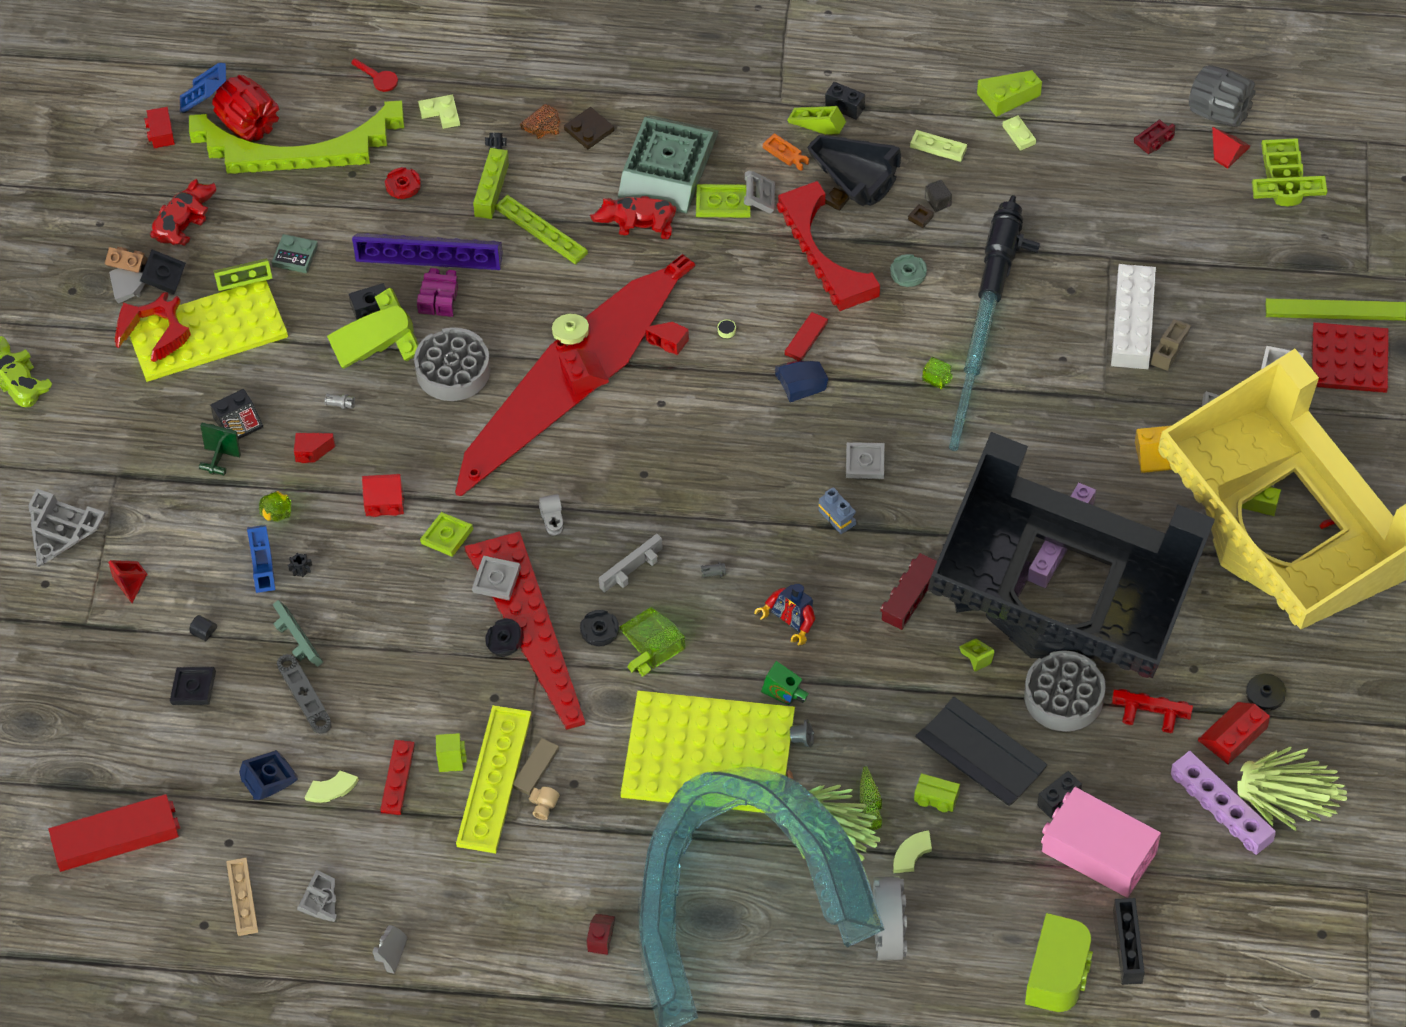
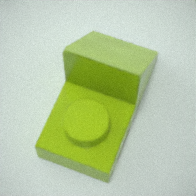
[959,638,995,672]

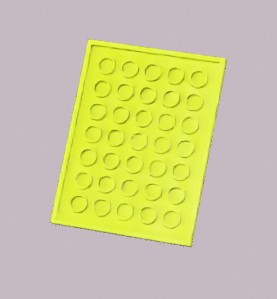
[621,691,795,814]

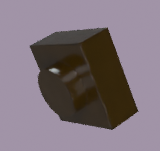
[825,187,849,211]
[908,204,934,228]

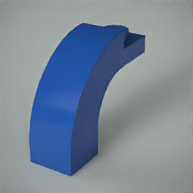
[247,525,275,593]

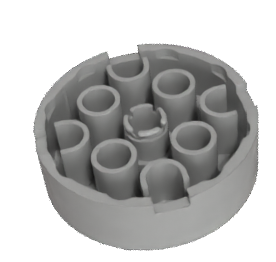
[414,327,491,401]
[1024,651,1105,731]
[873,876,907,961]

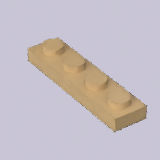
[226,858,258,936]

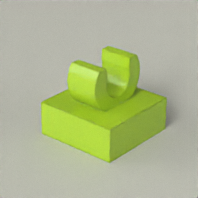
[627,651,651,677]

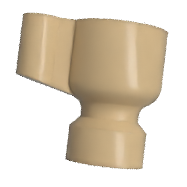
[529,787,560,820]

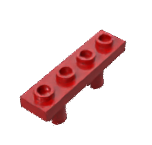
[1112,689,1193,733]

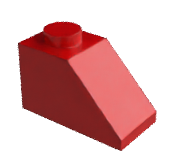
[294,433,335,463]

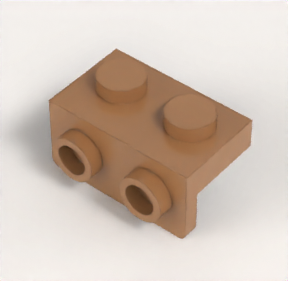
[105,247,148,273]

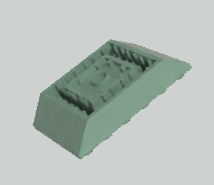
[618,115,719,213]

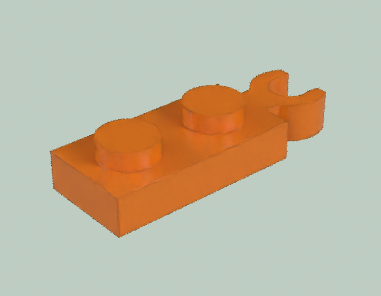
[763,133,809,171]

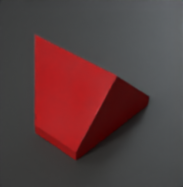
[1212,126,1250,169]
[108,560,148,603]

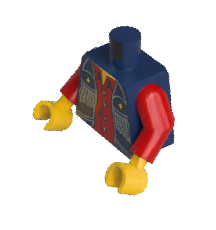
[755,584,816,646]

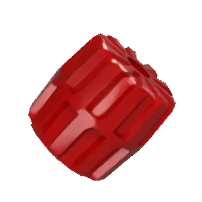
[212,75,280,141]

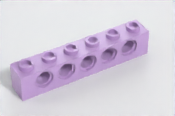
[1028,483,1096,588]
[1171,751,1276,855]

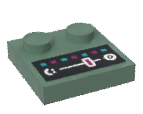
[271,234,318,273]

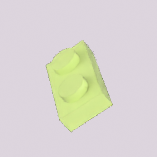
[1003,115,1036,151]

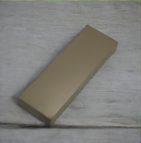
[513,738,559,796]

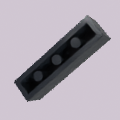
[1113,898,1145,985]

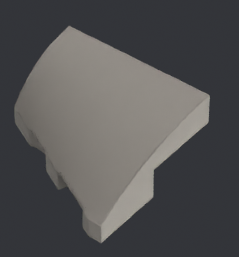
[297,870,337,922]
[372,925,407,974]

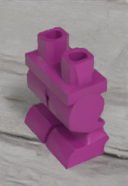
[417,268,458,317]

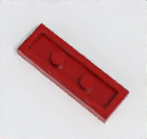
[785,312,828,361]

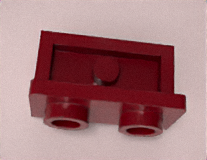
[1134,119,1176,155]

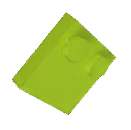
[420,512,474,557]

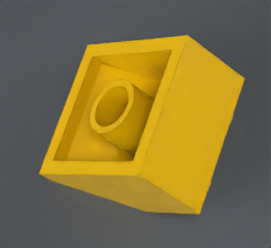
[1135,426,1172,473]

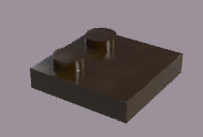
[564,107,614,150]

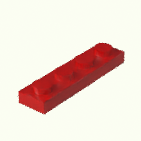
[380,740,415,815]

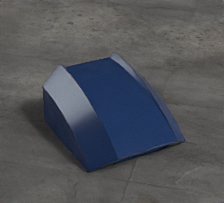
[775,361,828,403]
[239,750,298,800]

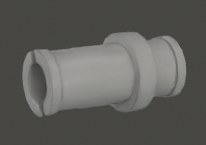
[325,393,355,409]

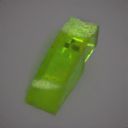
[859,766,882,831]

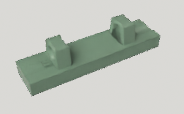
[272,600,323,667]

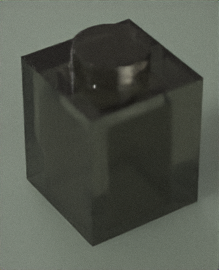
[925,180,952,212]

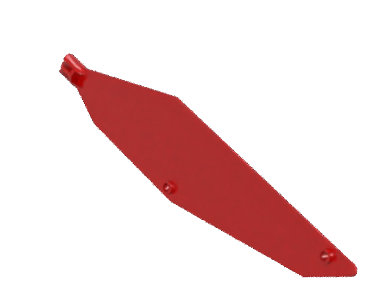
[455,254,695,496]

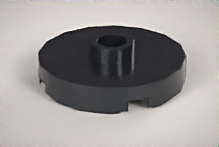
[580,610,619,646]
[485,618,524,657]
[1246,673,1286,711]

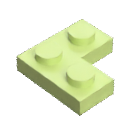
[418,94,460,129]

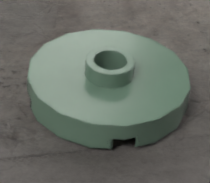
[890,254,927,287]

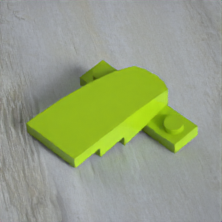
[1252,138,1327,206]
[327,288,419,369]

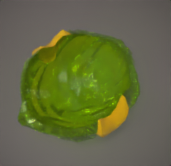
[259,491,292,522]

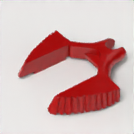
[115,292,191,362]

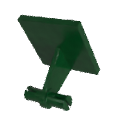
[199,423,241,476]

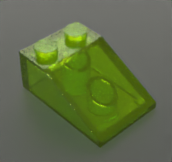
[619,607,685,669]

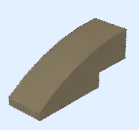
[1151,319,1191,371]

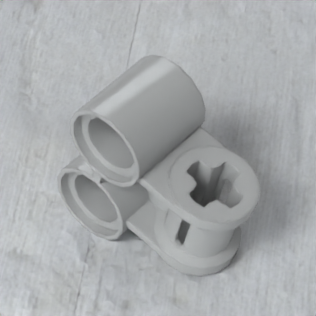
[539,494,563,536]

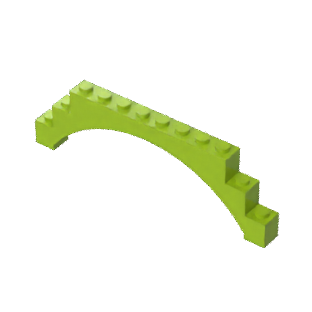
[189,100,404,174]

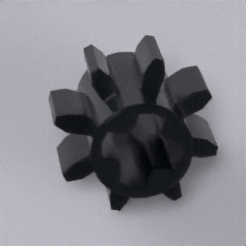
[485,133,507,150]
[288,553,312,577]

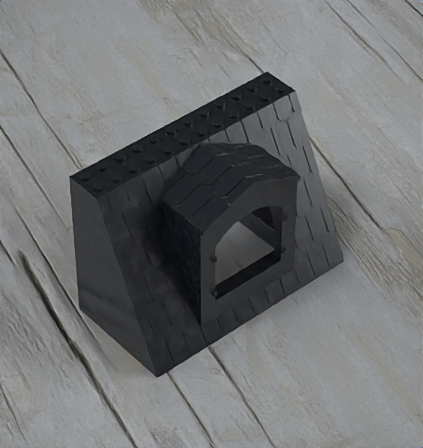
[928,432,1215,678]

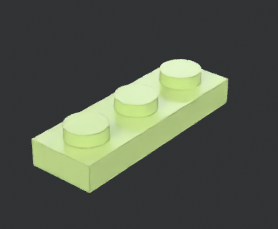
[910,130,967,162]

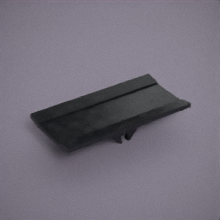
[915,696,1047,806]

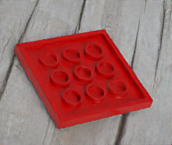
[1312,322,1388,393]

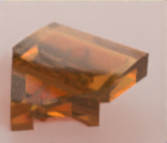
[520,104,560,139]

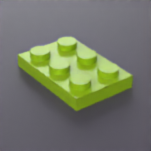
[696,184,751,218]

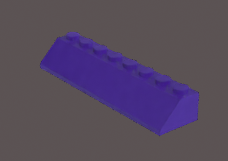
[352,233,503,270]

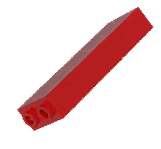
[48,794,180,872]

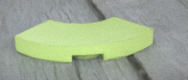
[305,771,359,803]
[893,830,932,873]

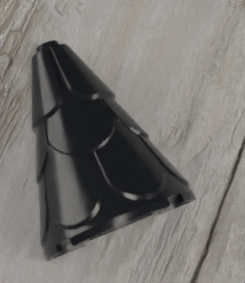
[807,135,901,206]

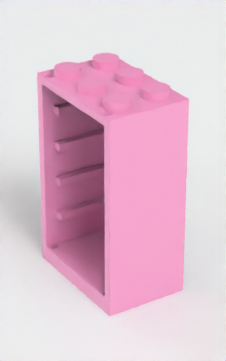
[1041,787,1161,898]

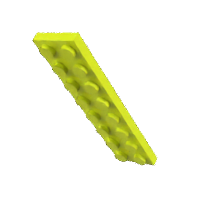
[456,705,532,853]

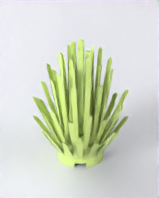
[1237,747,1347,831]
[780,785,880,868]

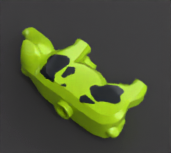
[0,336,52,407]

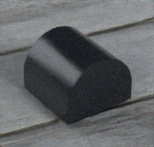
[189,615,217,642]

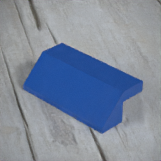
[180,63,226,113]

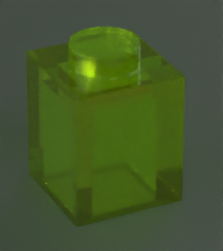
[922,357,953,389]

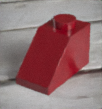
[587,914,615,955]

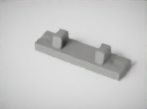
[599,534,663,593]

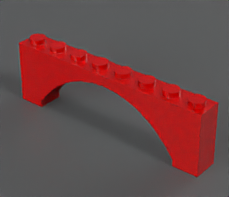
[777,181,880,311]

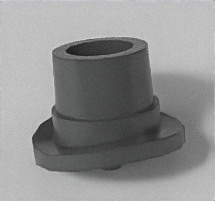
[790,719,814,747]

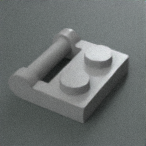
[744,171,775,213]

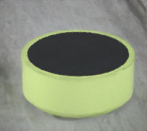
[717,320,736,338]

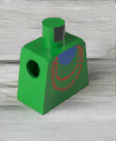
[761,661,809,705]

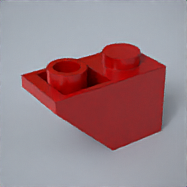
[645,322,689,355]

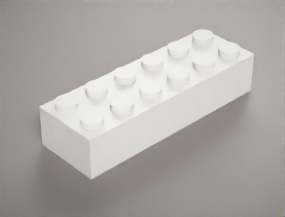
[1111,264,1156,369]

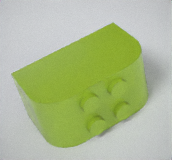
[1025,913,1093,1012]

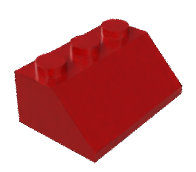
[1198,702,1270,765]

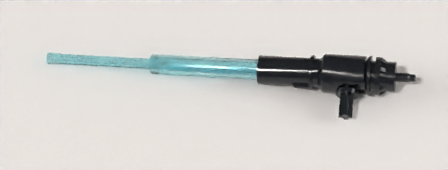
[949,195,1040,451]

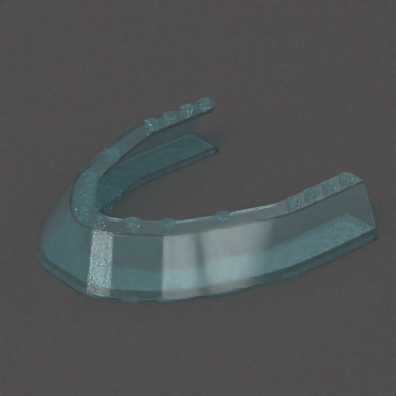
[637,767,885,1027]

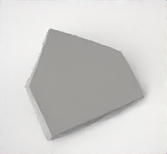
[109,268,145,303]

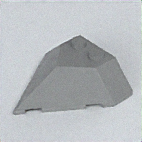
[28,489,106,567]

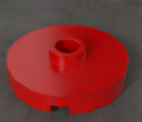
[385,167,421,199]

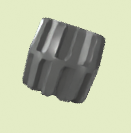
[1189,65,1256,127]

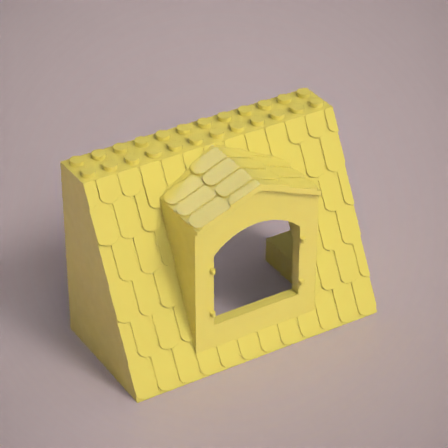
[1158,349,1406,630]

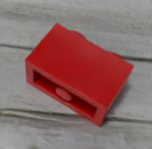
[144,107,175,148]

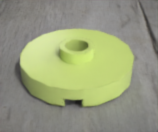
[552,314,589,344]

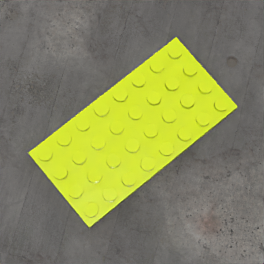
[130,280,288,382]

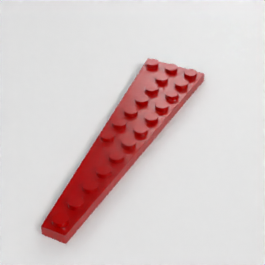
[464,531,585,730]

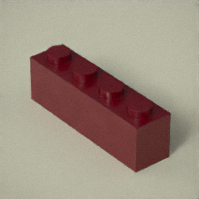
[880,553,937,630]

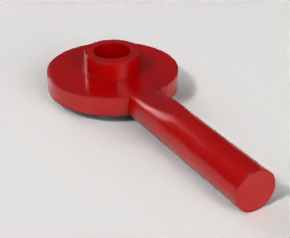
[351,58,398,92]

